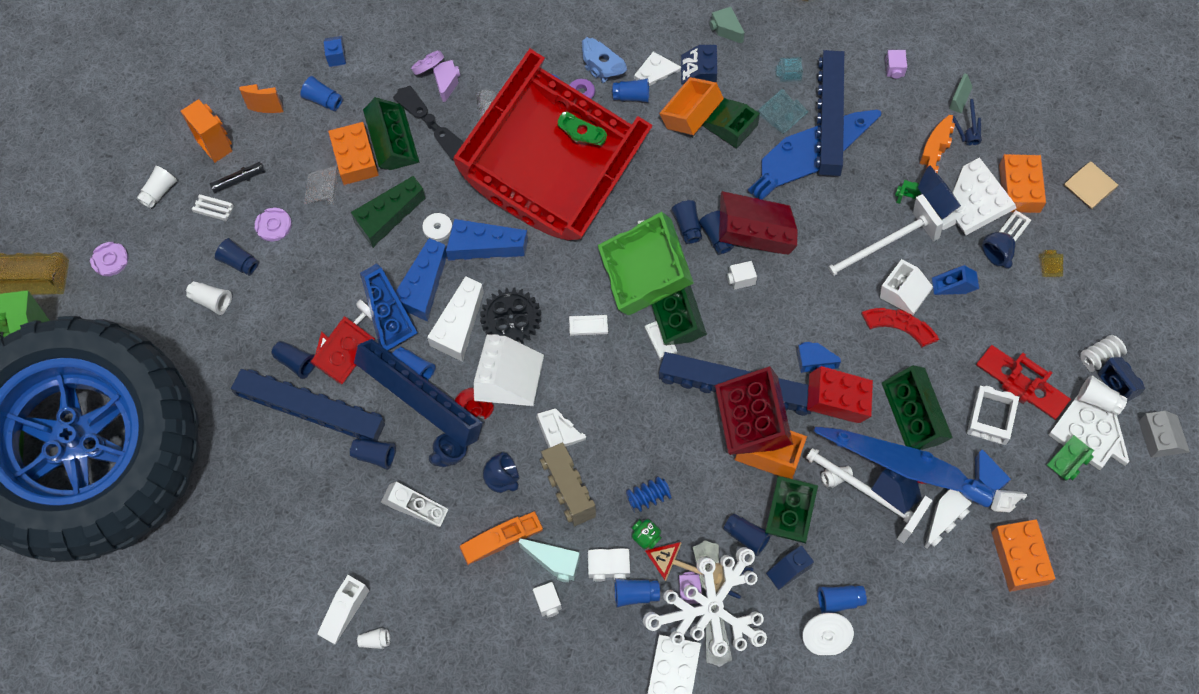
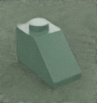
[710,7,745,43]

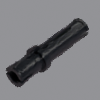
[209,161,265,194]

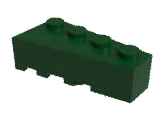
[351,176,426,248]

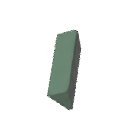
[949,74,972,113]

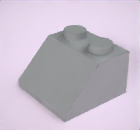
[1139,411,1190,458]

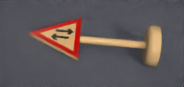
[645,542,725,592]

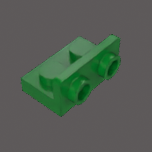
[1047,435,1094,481]

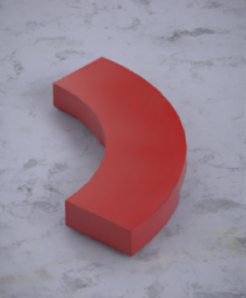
[861,308,939,348]

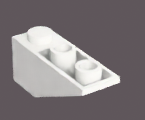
[381,482,448,527]
[925,489,972,548]
[318,575,369,644]

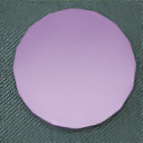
[411,50,444,75]
[255,208,292,242]
[90,242,129,276]

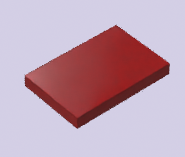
[310,316,375,385]

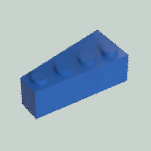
[446,219,528,261]
[395,238,447,322]
[360,264,417,350]

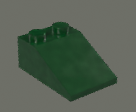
[765,476,818,544]

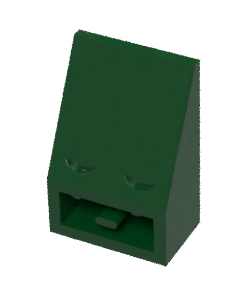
[702,98,760,149]

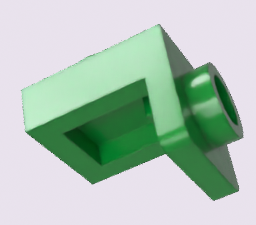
[895,180,922,204]

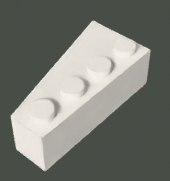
[427,276,484,362]

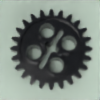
[480,287,542,344]

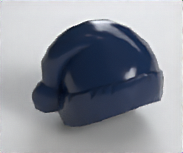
[982,232,1015,269]
[428,434,467,467]
[483,452,519,493]

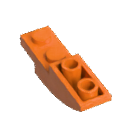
[920,115,955,173]
[459,511,543,565]

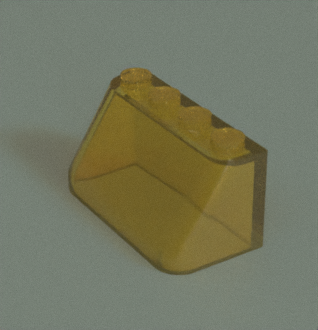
[0,252,69,295]

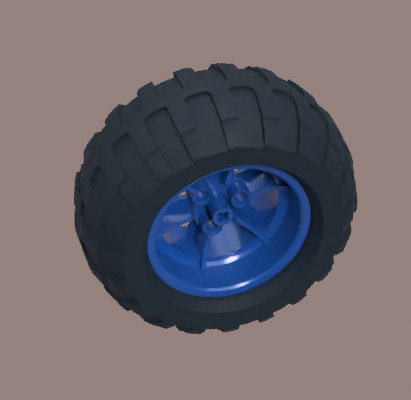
[0,316,199,562]

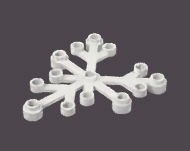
[643,547,767,657]

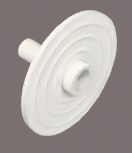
[803,613,854,655]

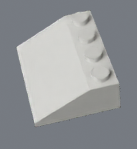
[474,335,544,406]

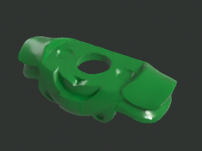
[558,112,607,145]

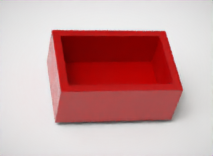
[807,366,873,423]

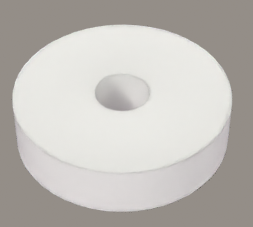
[423,213,452,241]

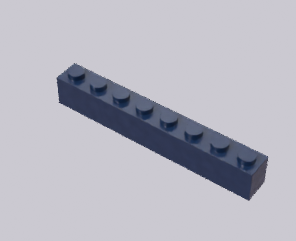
[816,50,845,176]
[354,339,483,448]
[659,352,812,416]
[231,369,385,442]

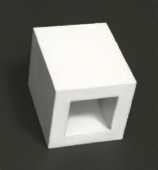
[727,261,757,290]
[533,582,562,617]

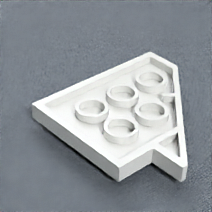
[942,157,1016,235]
[1049,376,1129,470]

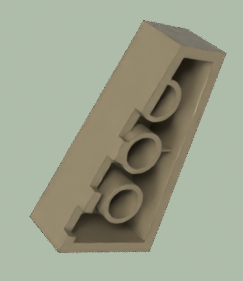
[540,442,596,527]

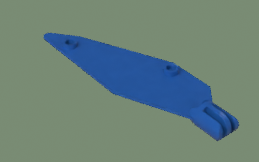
[748,110,881,200]
[814,427,995,507]

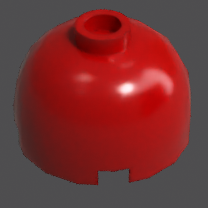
[454,388,494,419]

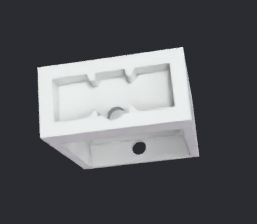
[966,386,1019,445]

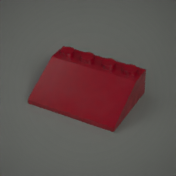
[719,191,798,255]
[715,366,793,455]

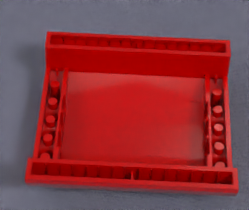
[453,48,653,240]

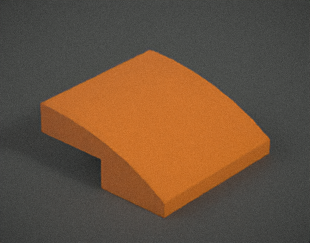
[239,84,283,113]

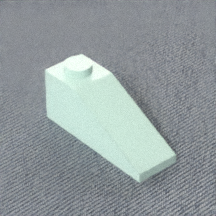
[519,538,580,582]

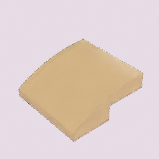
[1064,162,1119,209]

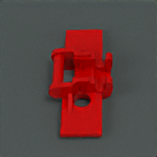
[976,345,1071,420]

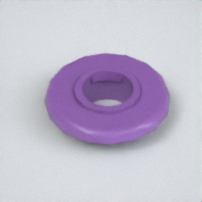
[569,79,595,99]

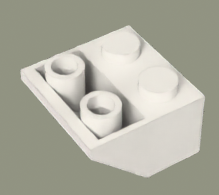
[880,259,933,315]

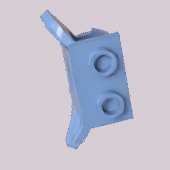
[582,37,627,83]

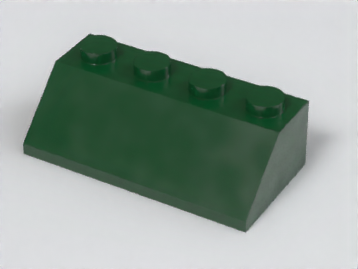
[363,97,420,170]
[652,285,707,346]
[882,365,953,450]

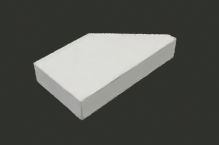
[991,490,1027,512]

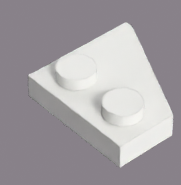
[634,52,681,86]
[536,409,586,448]

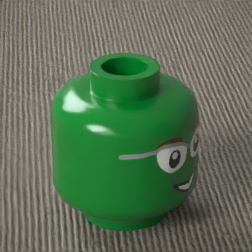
[631,519,662,549]

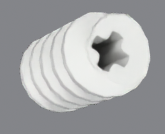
[1080,335,1127,373]

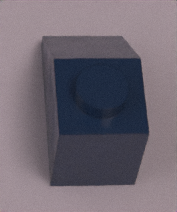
[766,545,814,590]

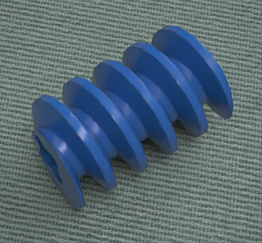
[626,477,672,513]

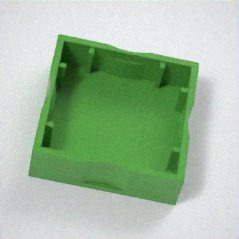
[598,212,694,315]

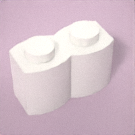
[588,549,630,582]

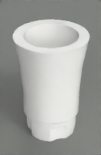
[137,166,177,209]
[186,281,232,315]
[1077,375,1127,415]

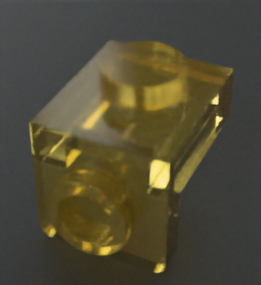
[1039,250,1063,277]

